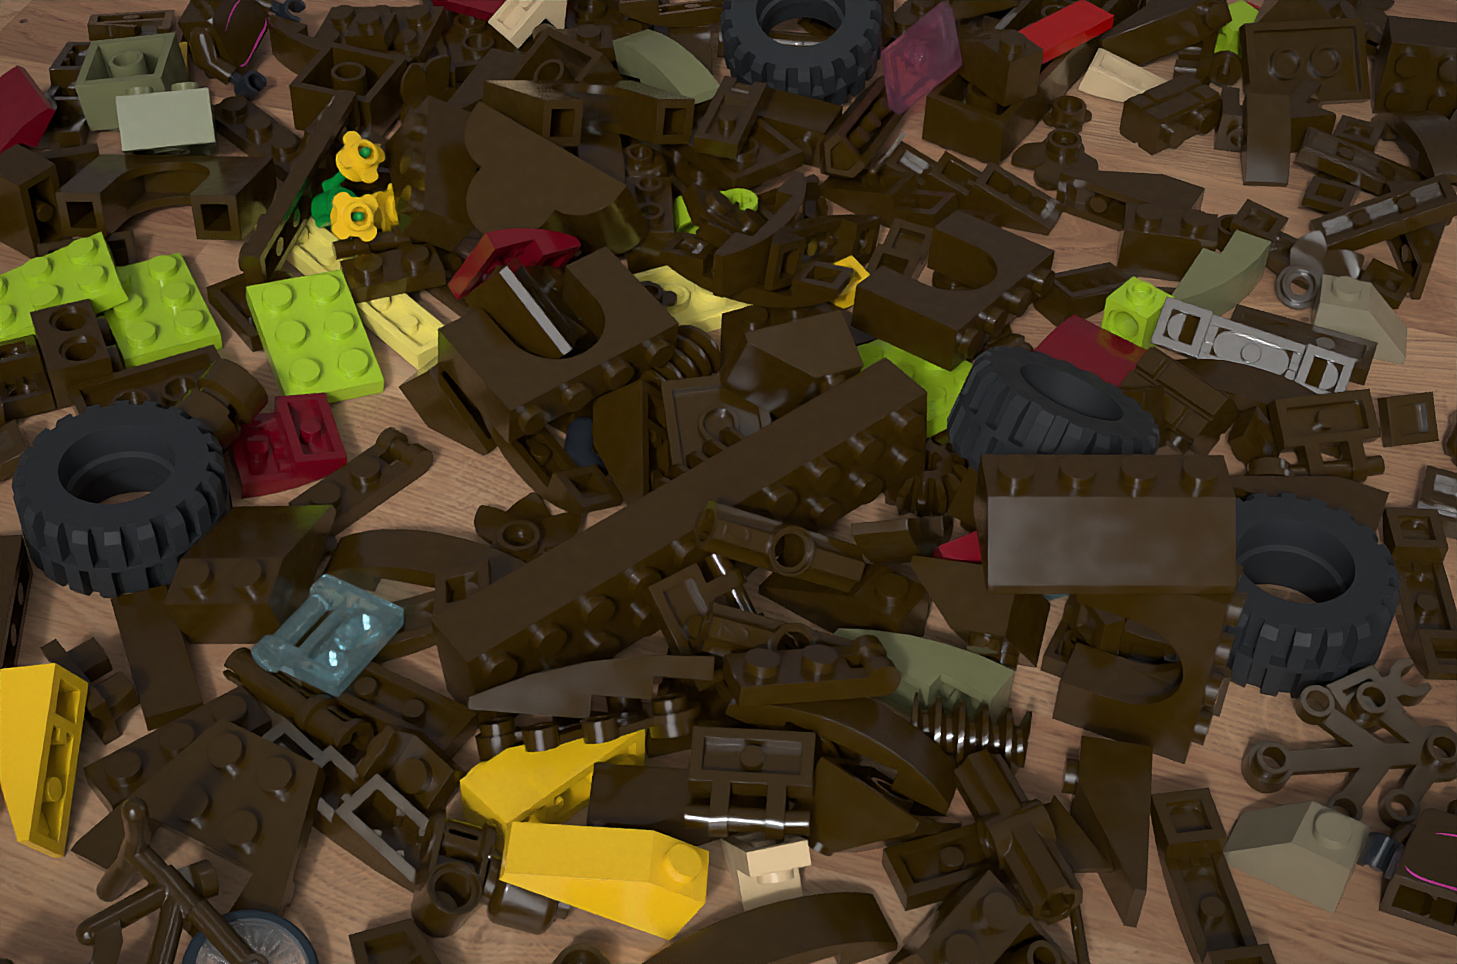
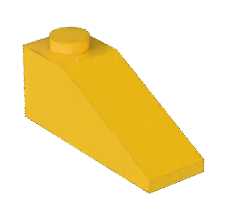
[0,663,89,858]
[460,729,645,854]
[499,821,709,941]

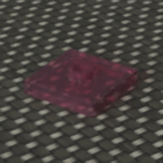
[881,1,963,115]

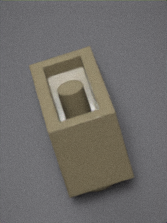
[1310,274,1407,364]
[1223,801,1371,914]

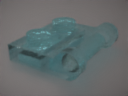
[251,574,404,697]

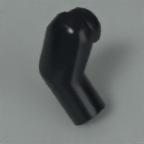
[564,416,609,476]

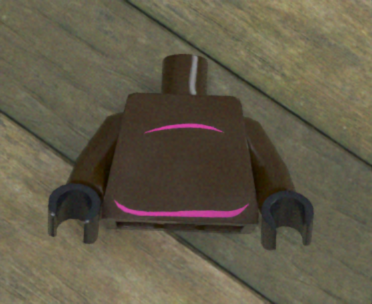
[179,0,306,101]
[1356,799,1457,936]

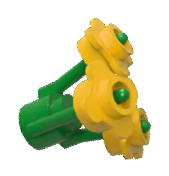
[311,131,399,242]

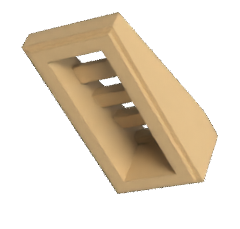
[1078,48,1167,103]

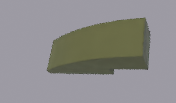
[613,29,720,104]
[1172,230,1271,316]
[833,628,1015,722]

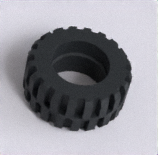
[720,0,882,105]
[947,346,1160,472]
[12,400,233,598]
[1226,492,1401,698]

